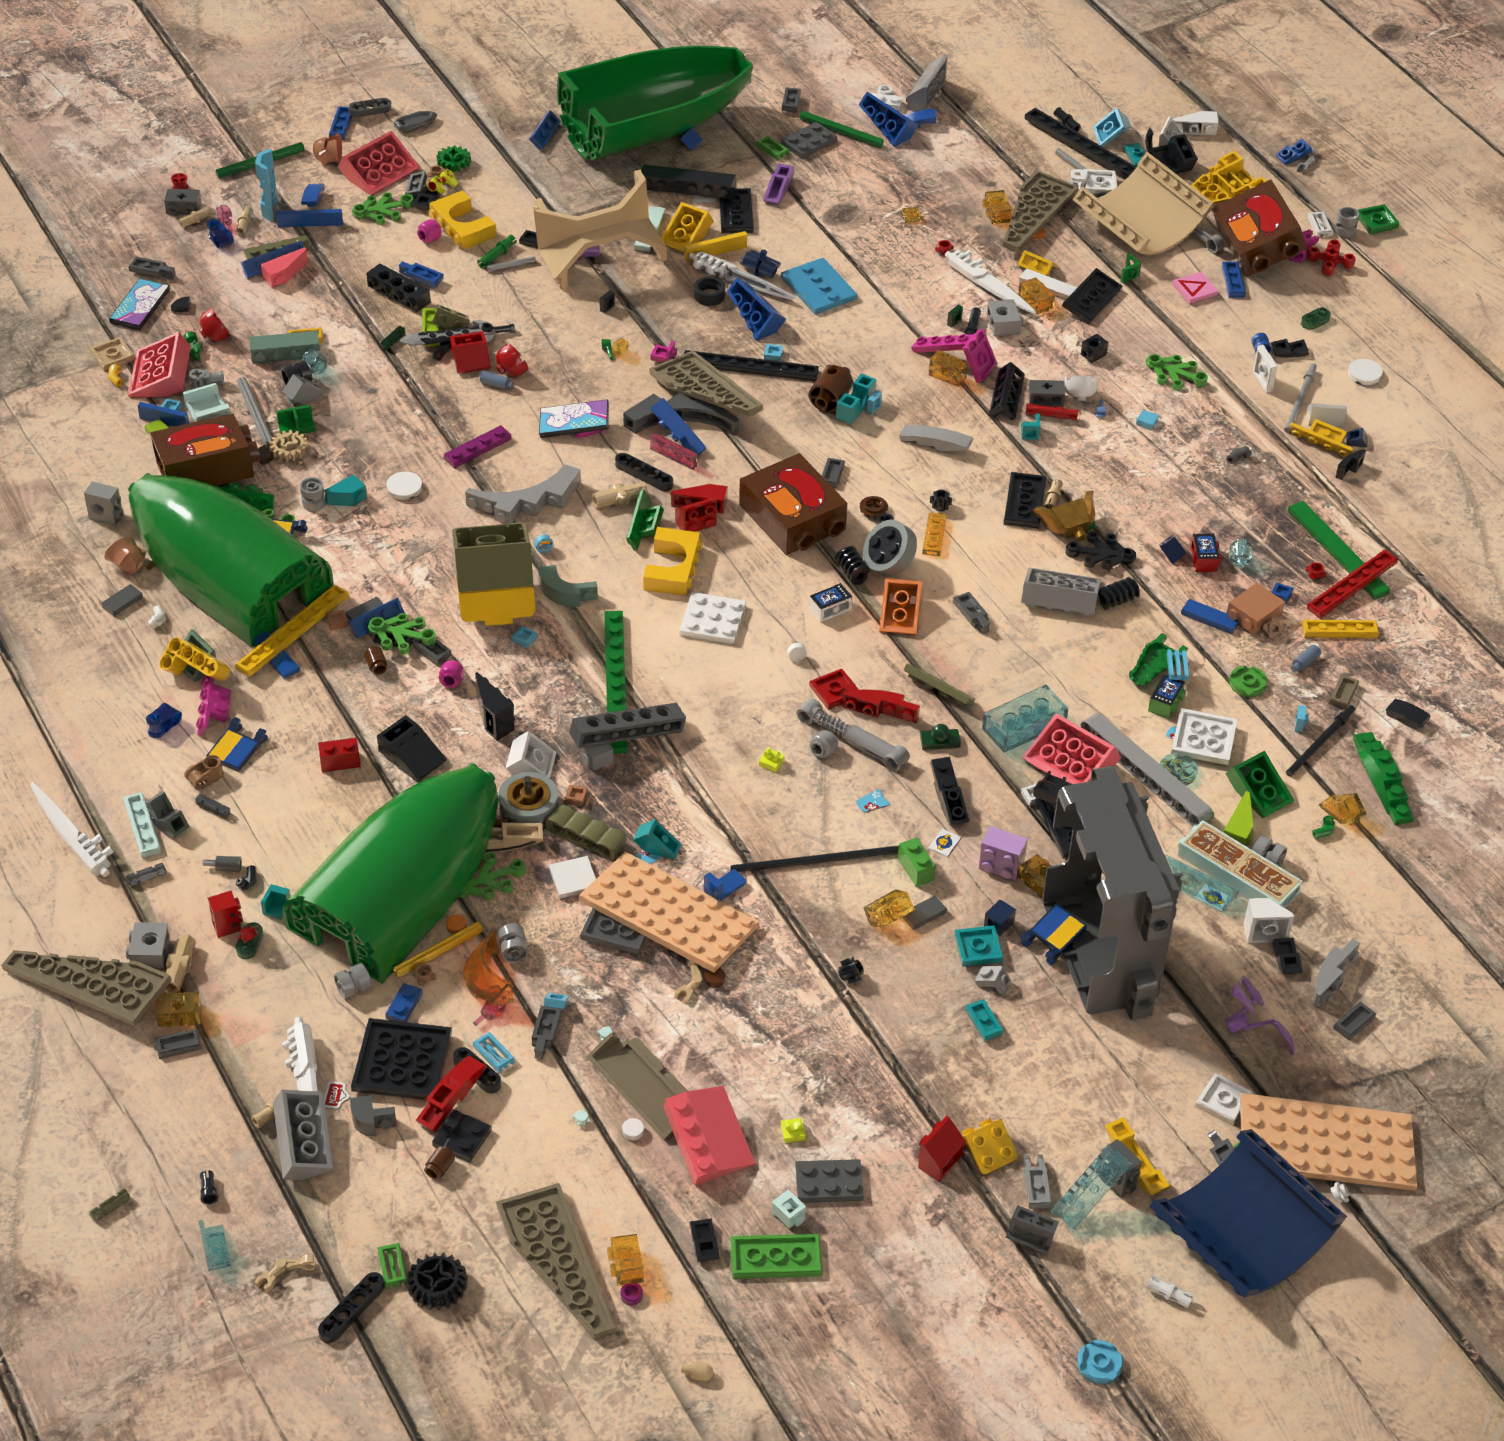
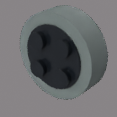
[863,520,917,577]

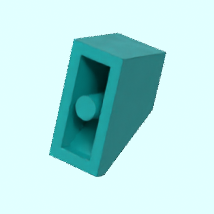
[324,474,367,506]
[633,819,682,860]

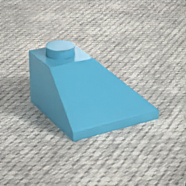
[1093,108,1132,147]

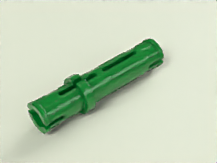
[477,235,517,269]

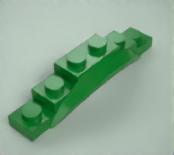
[1353,732,1414,825]

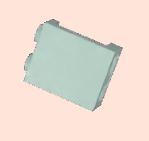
[183,383,231,422]

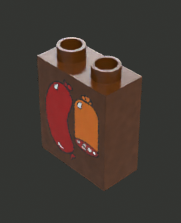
[1212,179,1307,277]
[150,413,260,486]
[739,453,848,555]

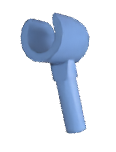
[1095,399,1106,417]

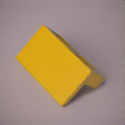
[1018,250,1058,276]

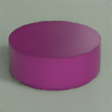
[620,1282,643,1306]

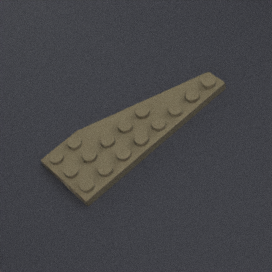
[1003,170,1079,252]
[649,351,763,417]
[1,950,172,1026]
[496,1183,616,1339]

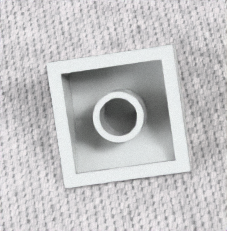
[506,731,556,778]
[1243,898,1294,943]

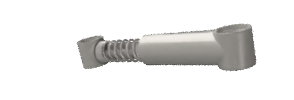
[796,698,910,772]

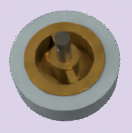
[499,772,558,825]

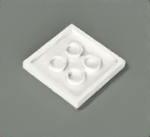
[679,592,746,645]
[1171,708,1237,765]

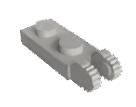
[1024,1154,1051,1209]

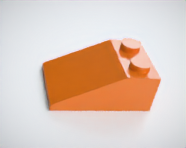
[879,578,923,635]

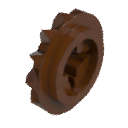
[860,496,888,518]

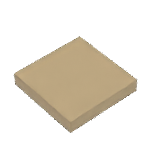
[89,337,135,372]

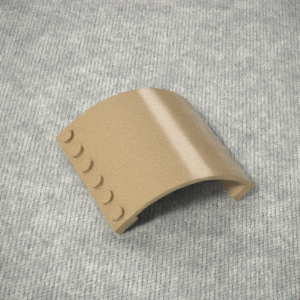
[1072,152,1215,255]

